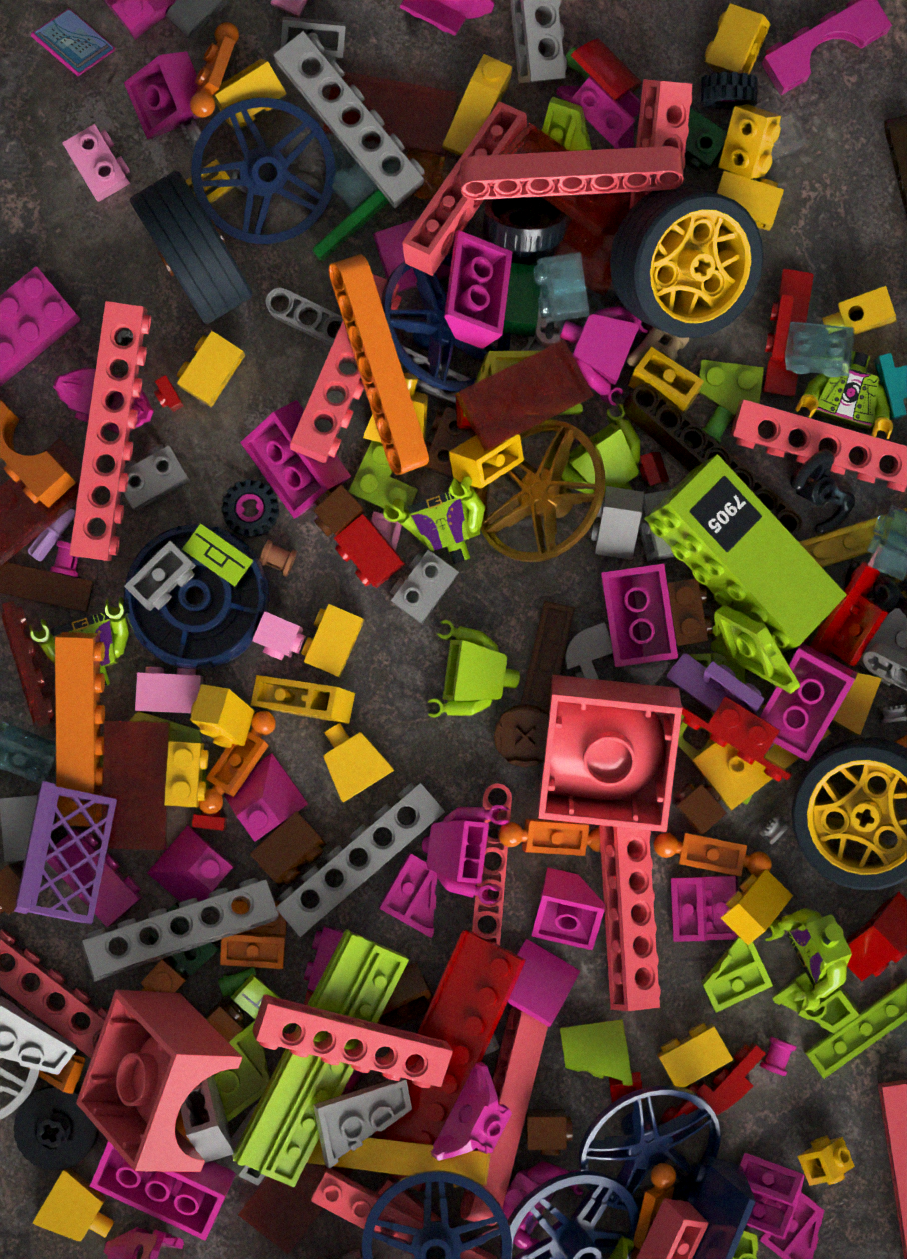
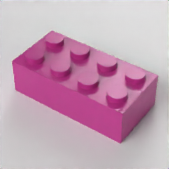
[0,266,81,387]
[90,1141,236,1241]

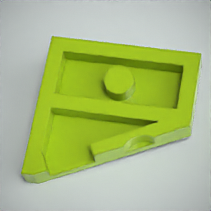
[536,97,592,153]
[699,360,764,416]
[701,936,773,1013]

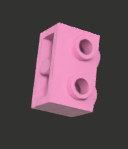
[62,124,130,202]
[252,611,306,660]
[135,667,204,714]

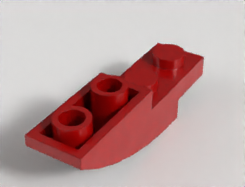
[659,1042,766,1126]

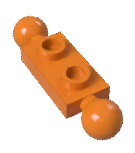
[190,22,239,118]
[199,711,276,814]
[498,819,601,856]
[653,832,772,877]
[631,1163,676,1259]

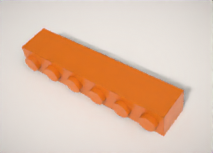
[55,632,106,827]

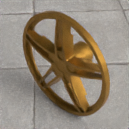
[476,420,605,562]

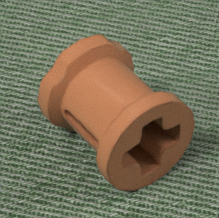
[259,539,298,577]

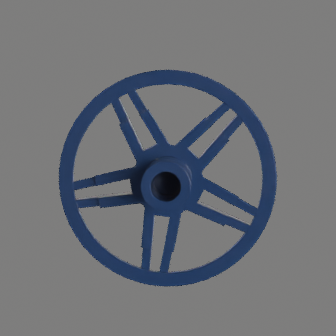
[191,98,336,244]
[381,253,511,391]
[579,1085,721,1211]
[362,1170,512,1259]
[500,1171,639,1259]

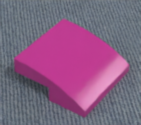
[373,219,451,292]
[671,875,739,942]
[508,939,580,1027]
[740,1153,805,1240]

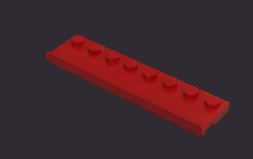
[371,930,526,1192]

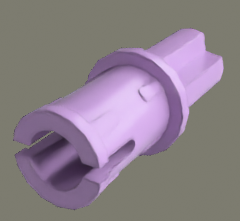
[27,502,75,561]

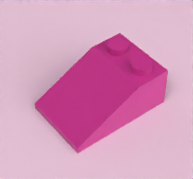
[760,643,857,762]

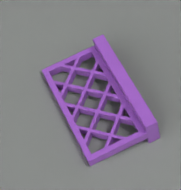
[14,781,117,925]

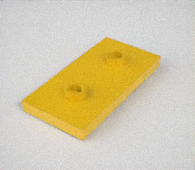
[692,702,831,811]

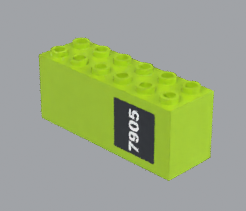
[644,454,847,653]

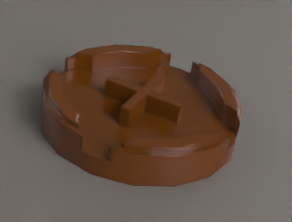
[494,704,549,767]

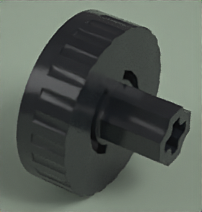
[483,196,567,265]
[13,1085,99,1171]

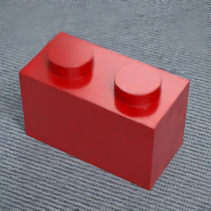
[334,514,406,588]

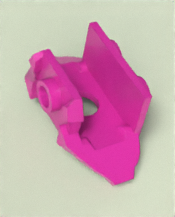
[400,0,495,36]
[557,76,641,149]
[53,367,154,434]
[431,1062,512,1161]
[103,1227,184,1259]

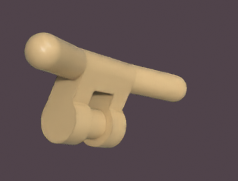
[627,294,689,366]

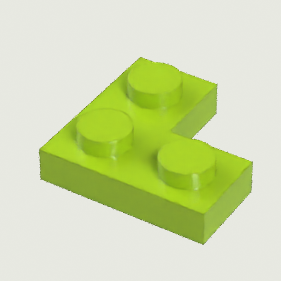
[348,440,419,510]

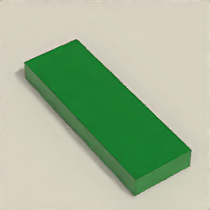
[312,189,389,263]

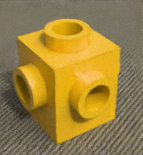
[798,1135,855,1186]

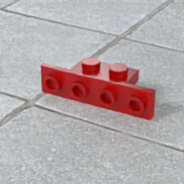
[763,269,814,397]
[810,561,888,666]
[682,696,793,782]

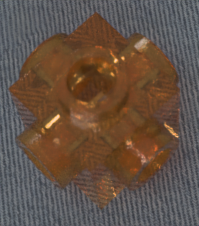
[407,149,450,199]

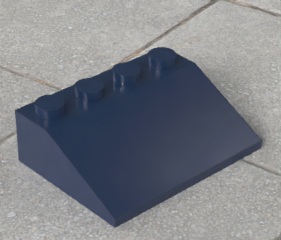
[683,1155,756,1259]

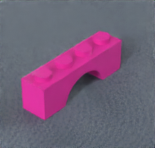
[762,0,892,96]

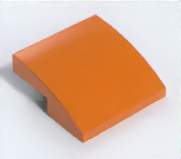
[220,900,287,969]

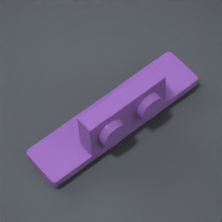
[667,653,775,751]

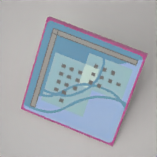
[31,8,116,76]

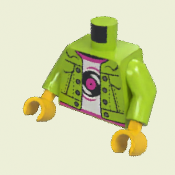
[795,351,893,439]

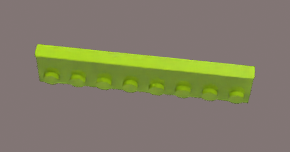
[232,929,409,1187]

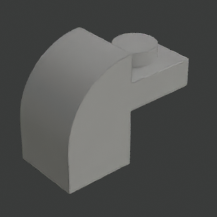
[565,622,613,680]

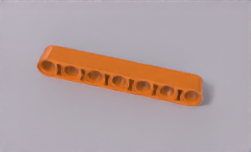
[329,254,429,475]

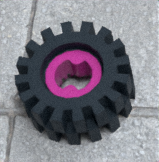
[701,72,758,110]
[221,479,280,538]

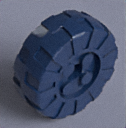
[124,524,270,669]

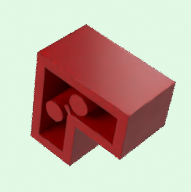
[846,892,907,981]

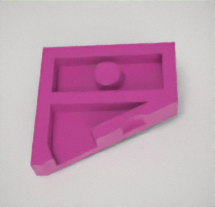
[378,852,437,938]
[759,1191,824,1259]

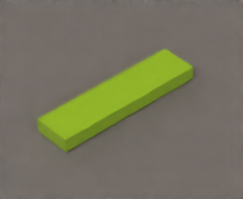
[805,979,907,1079]

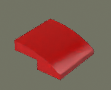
[571,39,643,101]

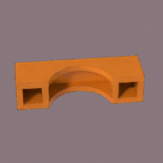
[0,398,76,508]

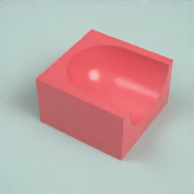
[538,675,682,832]
[76,990,242,1172]

